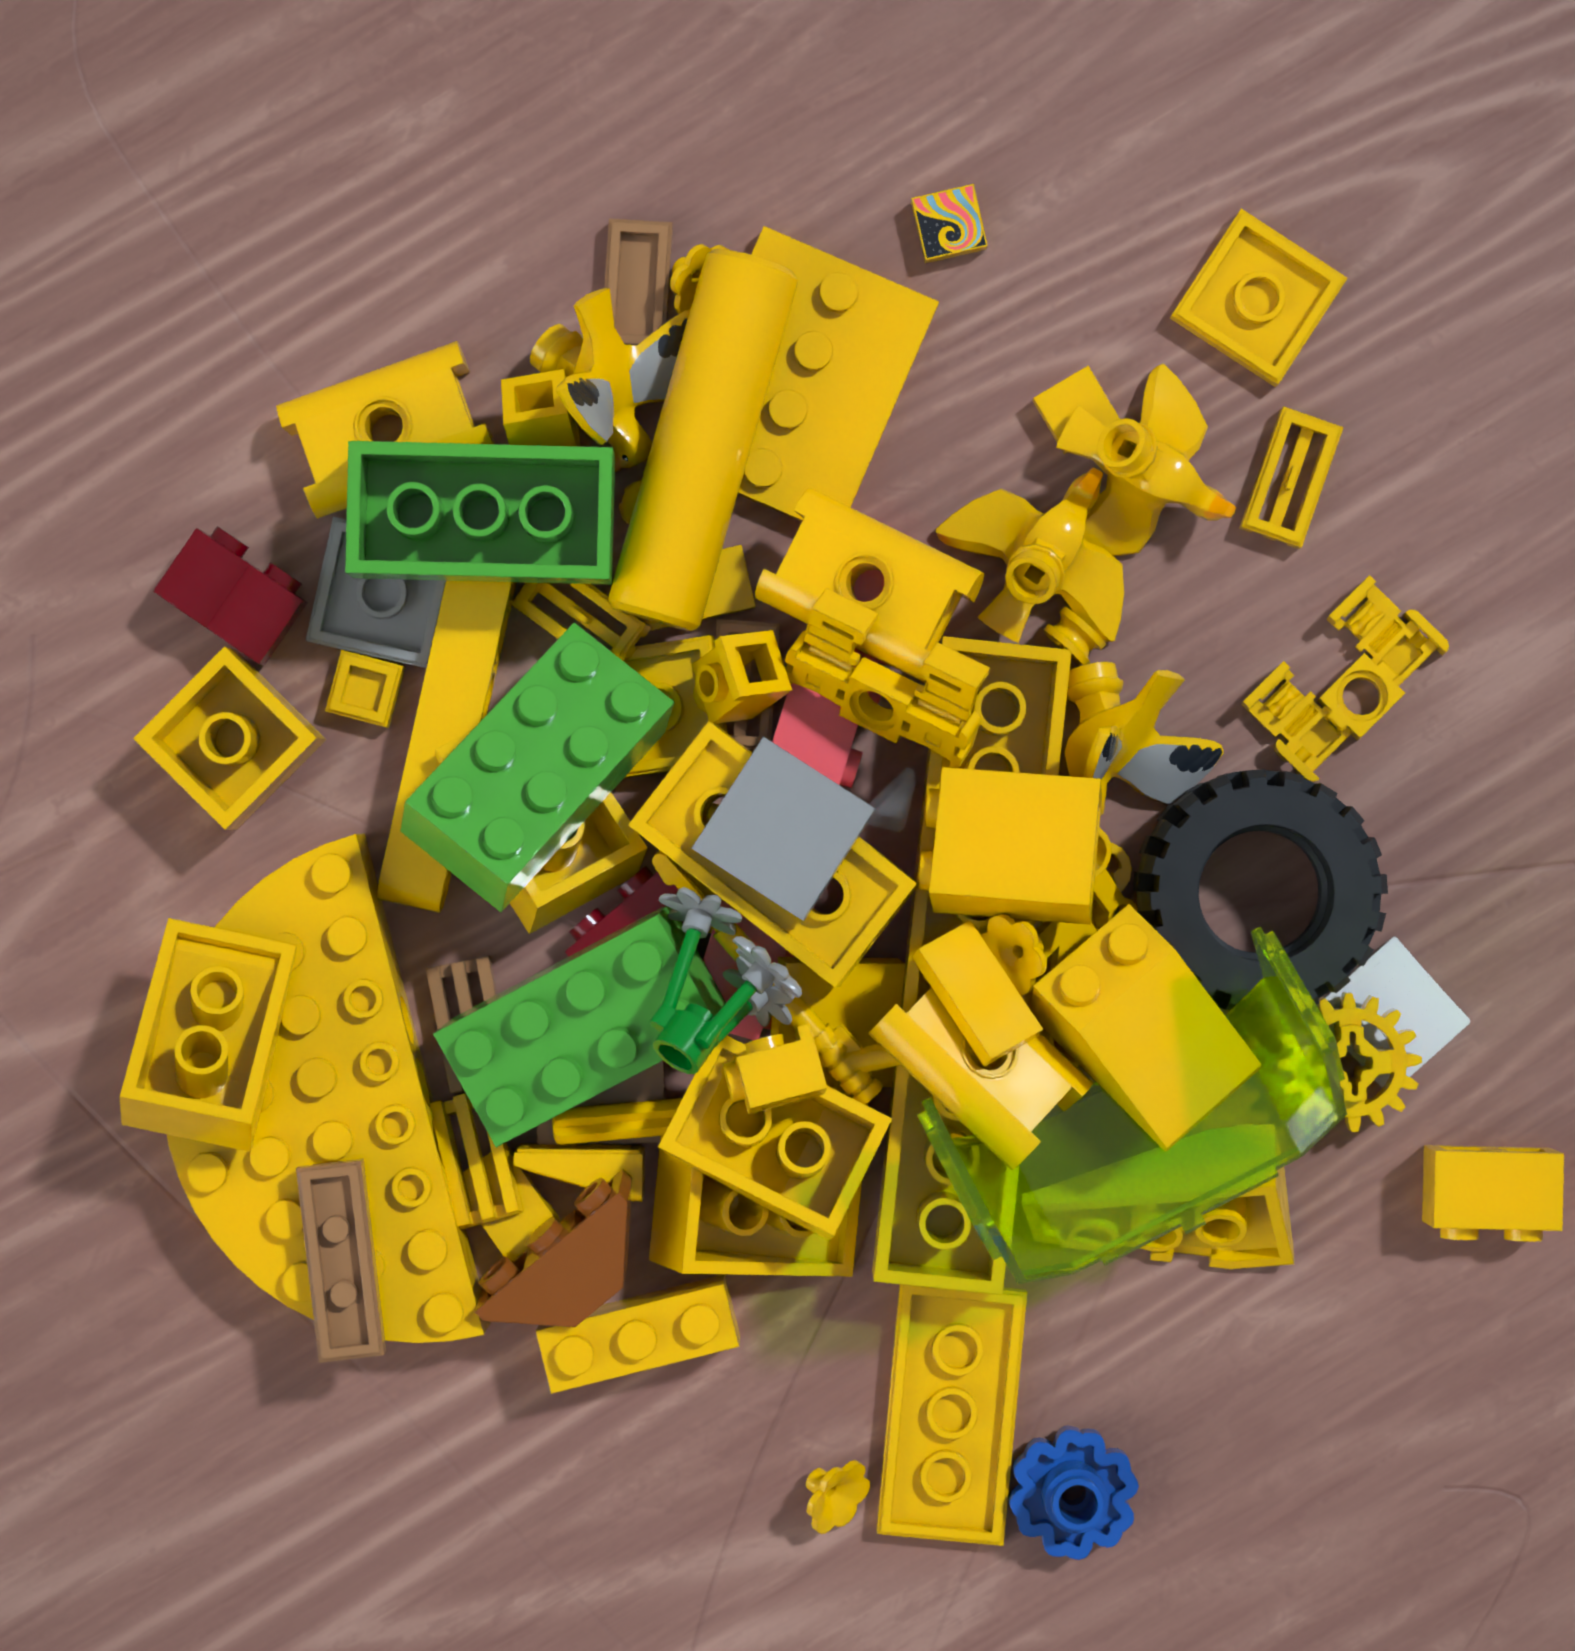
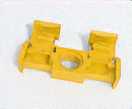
[1241,575,1449,783]
[785,588,990,768]

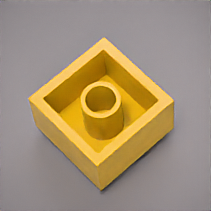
[133,646,327,830]

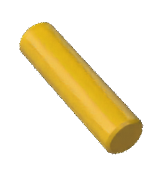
[608,249,798,631]

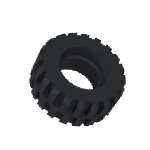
[1133,769,1388,1016]

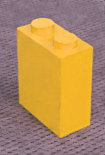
[919,767,1102,925]

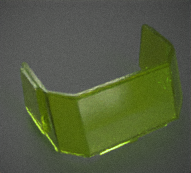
[917,927,1347,1284]

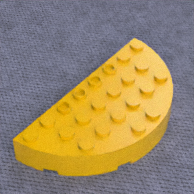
[167,834,490,1343]

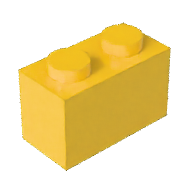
[1422,1145,1564,1242]

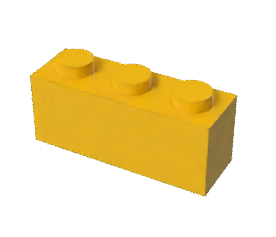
[536,1274,740,1394]

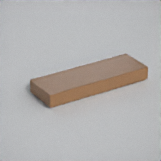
[296,1158,386,1363]

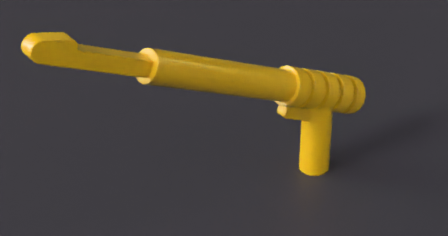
[652,851,901,1104]

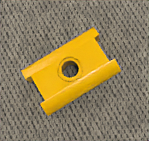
[276,341,495,519]
[755,488,984,683]
[868,976,1093,1170]

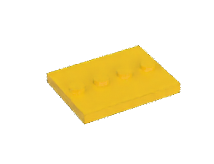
[738,226,939,522]

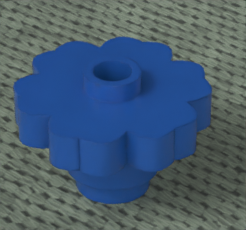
[1008,1425,1139,1560]

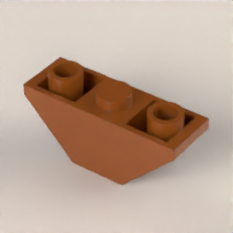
[475,1169,632,1327]

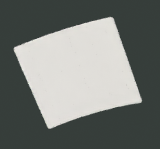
[1313,937,1471,1088]

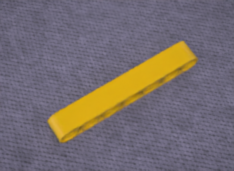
[377,581,517,913]

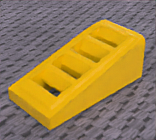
[514,1143,645,1202]

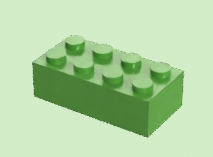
[345,441,615,585]
[400,623,675,912]
[433,905,726,1147]

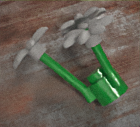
[649,887,802,1075]

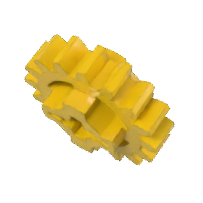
[1279,992,1422,1132]

